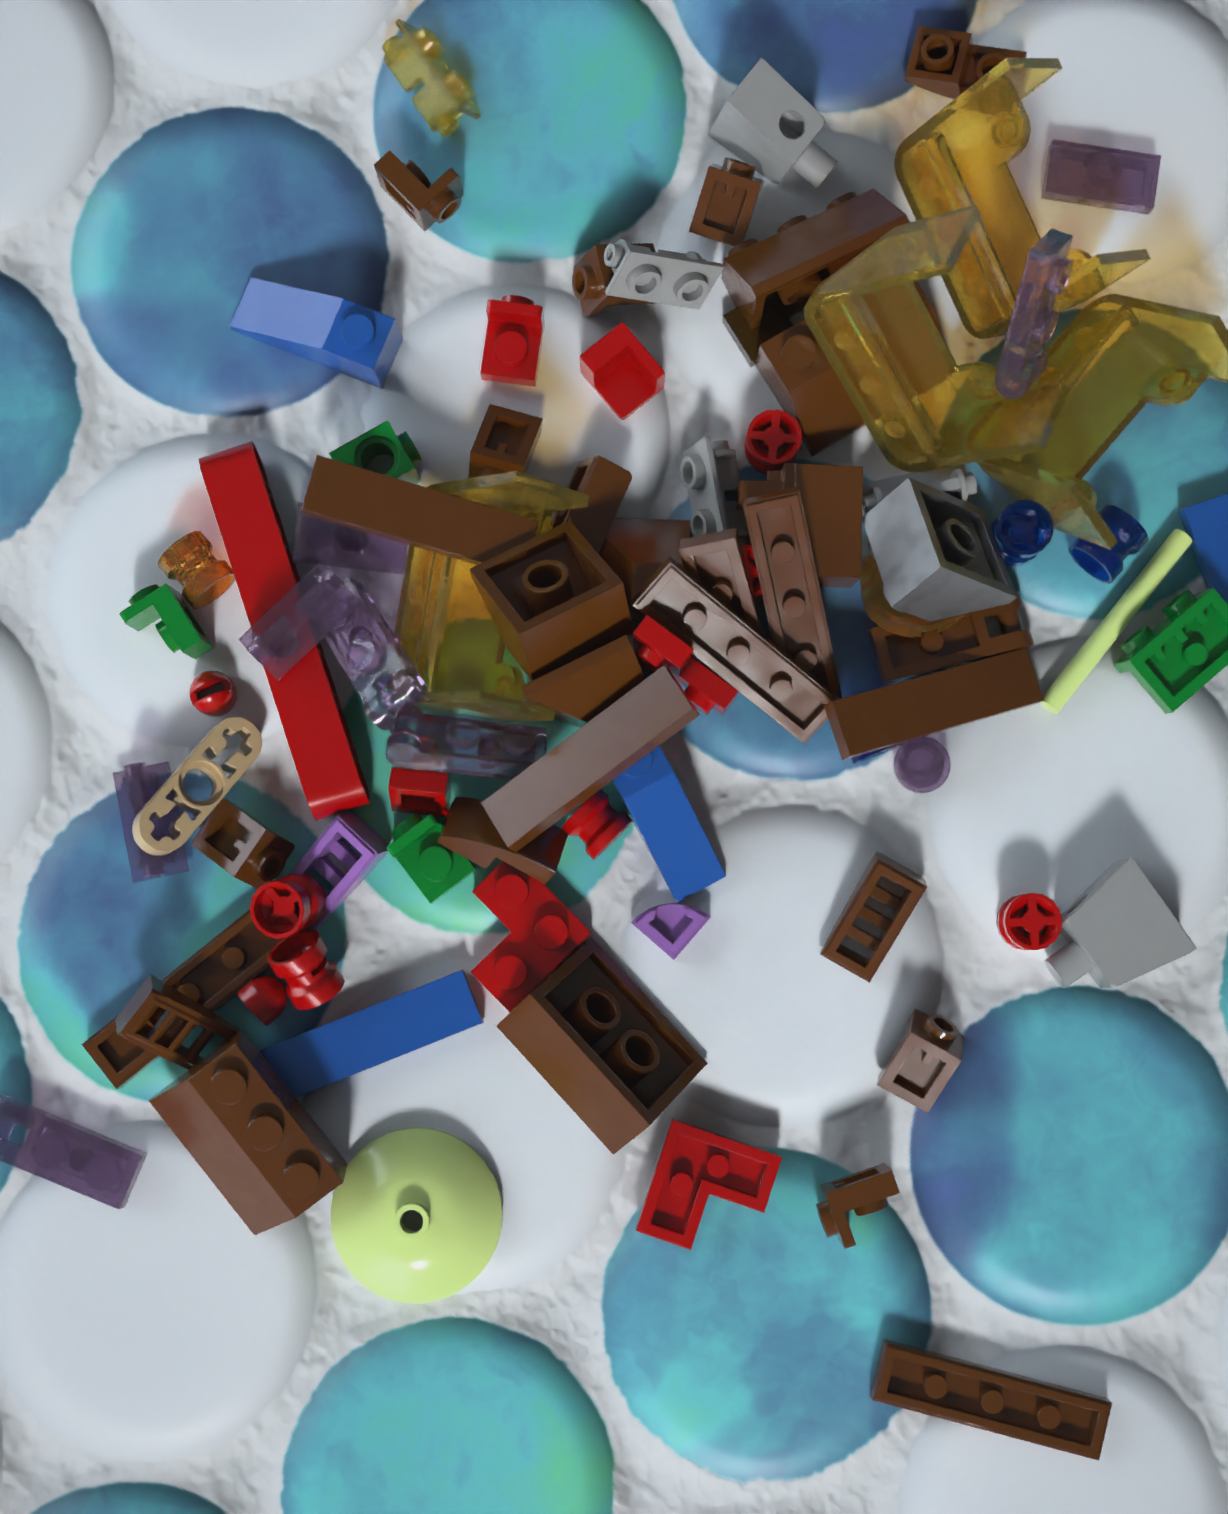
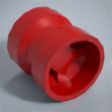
[250,873,326,939]
[268,929,345,1010]

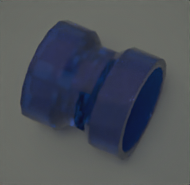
[990,500,1054,566]
[1068,505,1149,584]

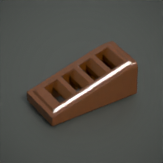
[820,851,928,983]
[116,974,241,1070]

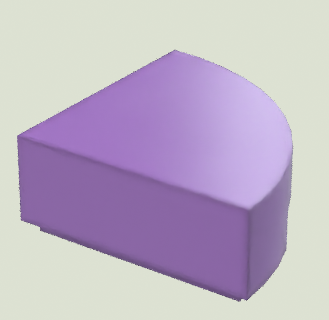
[631,903,711,960]

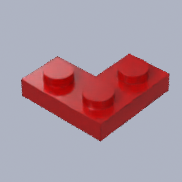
[633,615,738,715]
[471,861,591,1012]
[636,1118,782,1250]

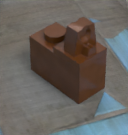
[736,463,863,588]

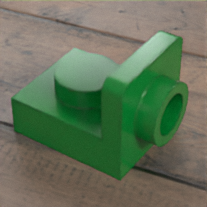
[119,583,214,660]
[386,813,477,904]

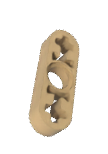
[132,717,262,855]

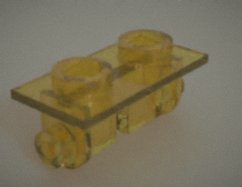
[382,19,481,137]

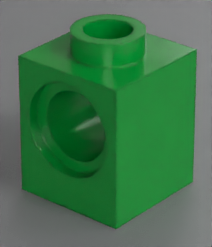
[329,420,422,484]

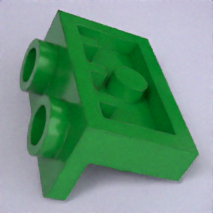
[1113,587,1228,714]

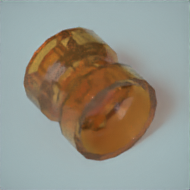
[158,531,236,609]

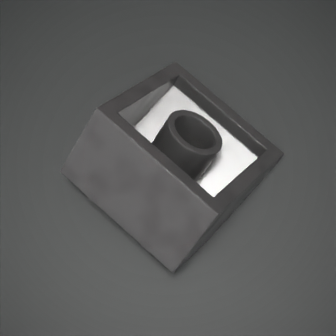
[862,477,1017,622]

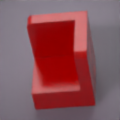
[579,322,665,420]

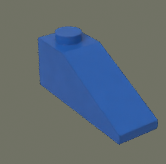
[229,277,403,389]
[611,745,726,903]

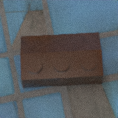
[721,188,911,329]
[756,261,954,457]
[497,938,708,1155]
[149,1030,347,1236]

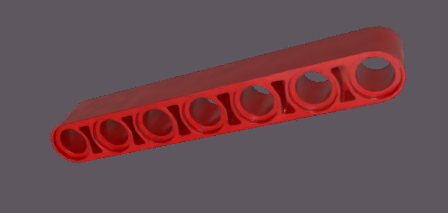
[199,441,371,821]

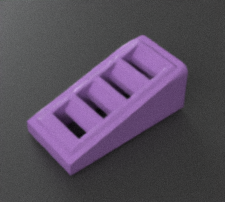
[288,811,389,931]

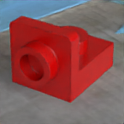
[480,295,545,387]

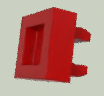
[388,748,451,817]

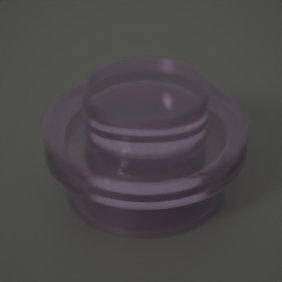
[893,737,951,793]

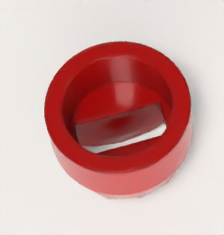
[189,671,237,717]
[237,976,287,1026]

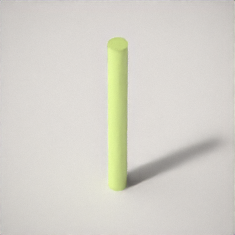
[1040,529,1193,715]

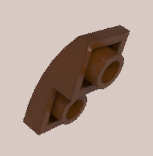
[905,26,1027,112]
[437,796,568,884]

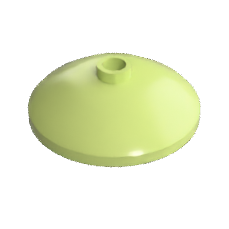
[331,1127,503,1303]

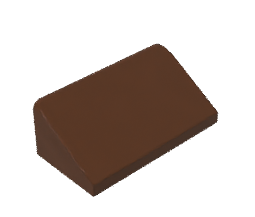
[548,455,632,554]

